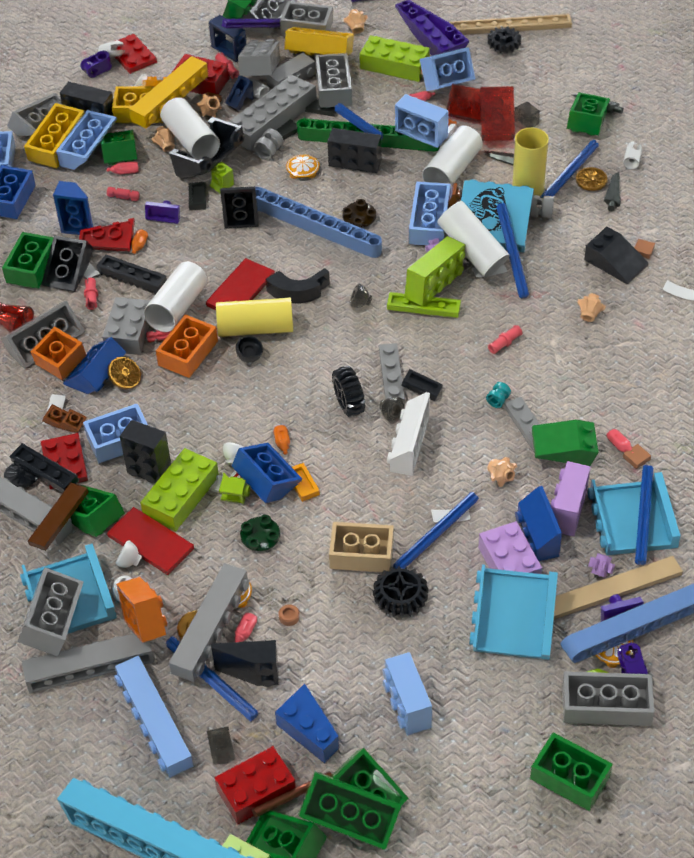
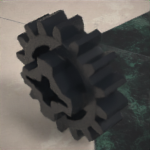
[487,26,521,53]

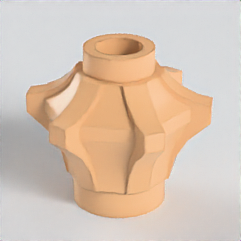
[343,9,368,34]
[197,94,222,118]
[151,126,175,152]
[577,293,606,322]
[487,457,517,487]

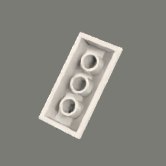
[387,392,430,476]

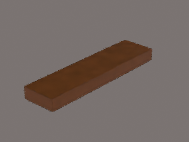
[28,483,89,551]

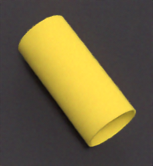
[512,127,549,197]
[216,298,293,337]

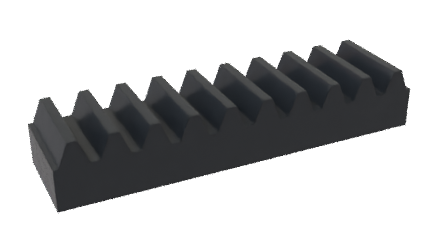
[97,254,167,294]
[9,443,79,492]

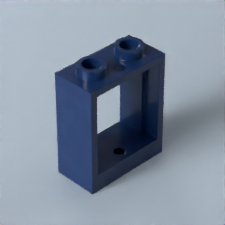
[208,14,247,63]

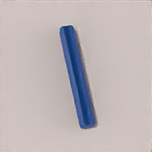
[335,103,383,140]

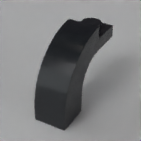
[265,268,330,304]

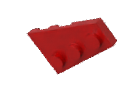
[79,218,135,252]

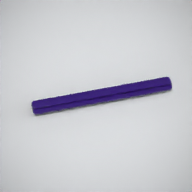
[221,19,281,29]

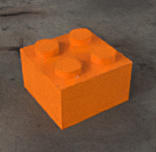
[30,326,87,381]

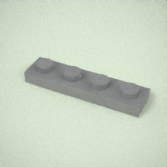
[379,343,405,405]
[504,397,544,461]

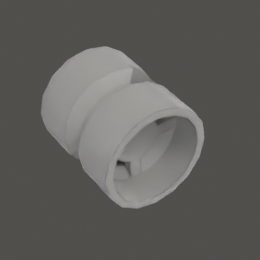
[253,129,283,160]
[530,195,554,219]

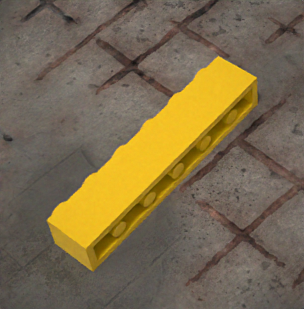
[129,56,208,129]

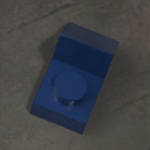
[225,75,254,111]

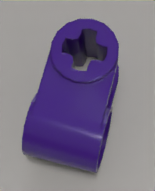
[80,51,112,78]
[617,642,648,674]

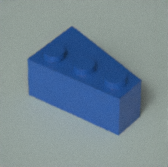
[275,683,339,764]

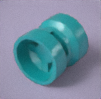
[486,382,511,408]

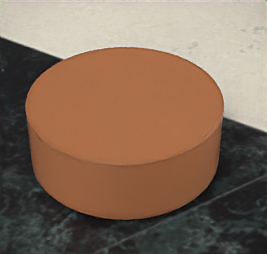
[278,605,300,626]

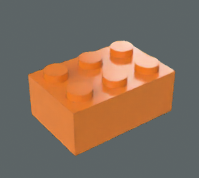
[156,315,218,378]
[116,577,167,643]

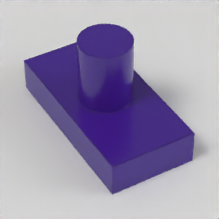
[145,200,180,224]
[601,594,643,622]

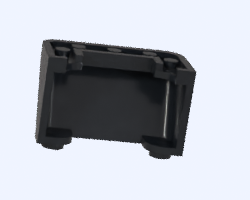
[169,117,245,179]

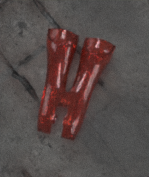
[0,302,35,333]

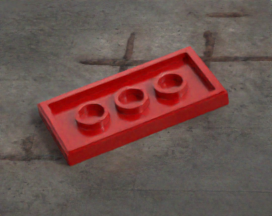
[206,258,275,310]
[107,507,194,575]

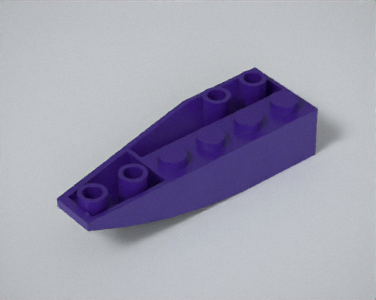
[395,0,469,56]

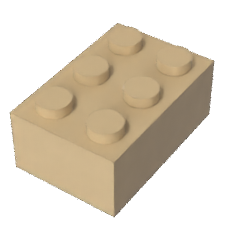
[329,522,394,572]

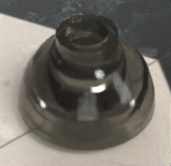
[349,283,372,308]
[379,396,405,423]

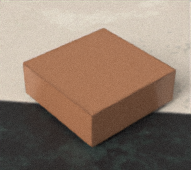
[634,239,655,259]
[623,444,651,469]

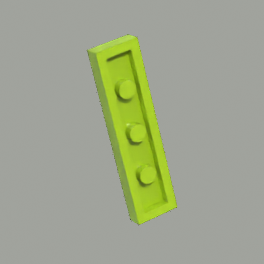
[387,292,461,318]

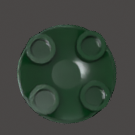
[240,515,280,551]

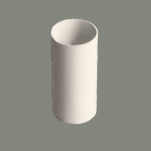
[160,98,220,161]
[422,126,483,187]
[437,201,510,277]
[144,262,207,332]

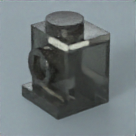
[514,101,540,128]
[207,726,235,765]

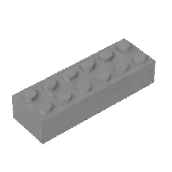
[229,75,317,151]

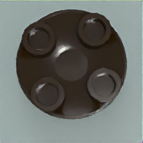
[342,199,377,228]

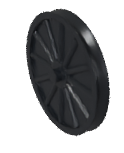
[4,463,37,488]

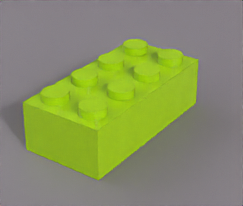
[359,35,430,82]
[404,236,466,306]
[140,448,219,532]

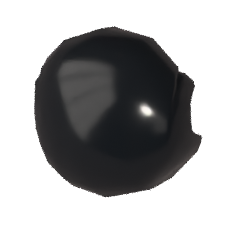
[235,336,263,363]

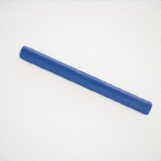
[541,140,599,198]
[497,203,529,299]
[635,465,654,565]
[393,492,479,569]
[166,637,258,721]

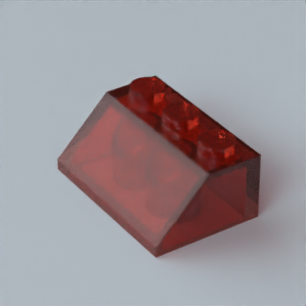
[446,83,502,126]

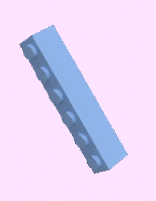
[114,655,194,778]

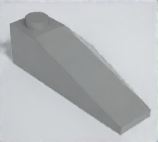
[7,93,61,136]

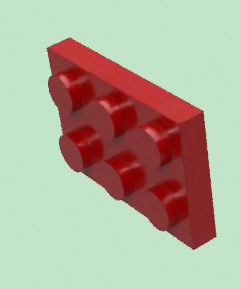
[115,34,157,74]
[41,433,88,489]

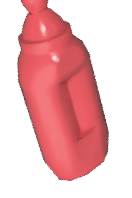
[409,91,436,101]
[107,162,139,175]
[606,429,634,453]
[235,613,257,642]

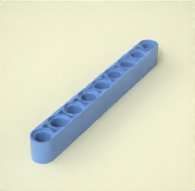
[255,187,382,258]
[561,584,694,663]

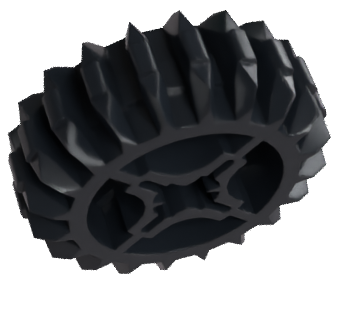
[332,366,366,417]
[373,565,429,618]

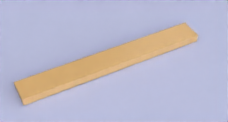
[449,14,572,35]
[554,556,683,620]

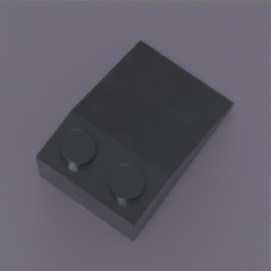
[220,186,259,229]
[584,226,648,284]
[41,235,93,292]
[211,640,279,687]

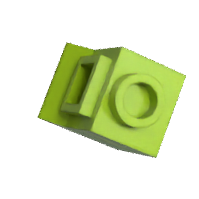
[209,162,234,193]
[219,473,250,504]

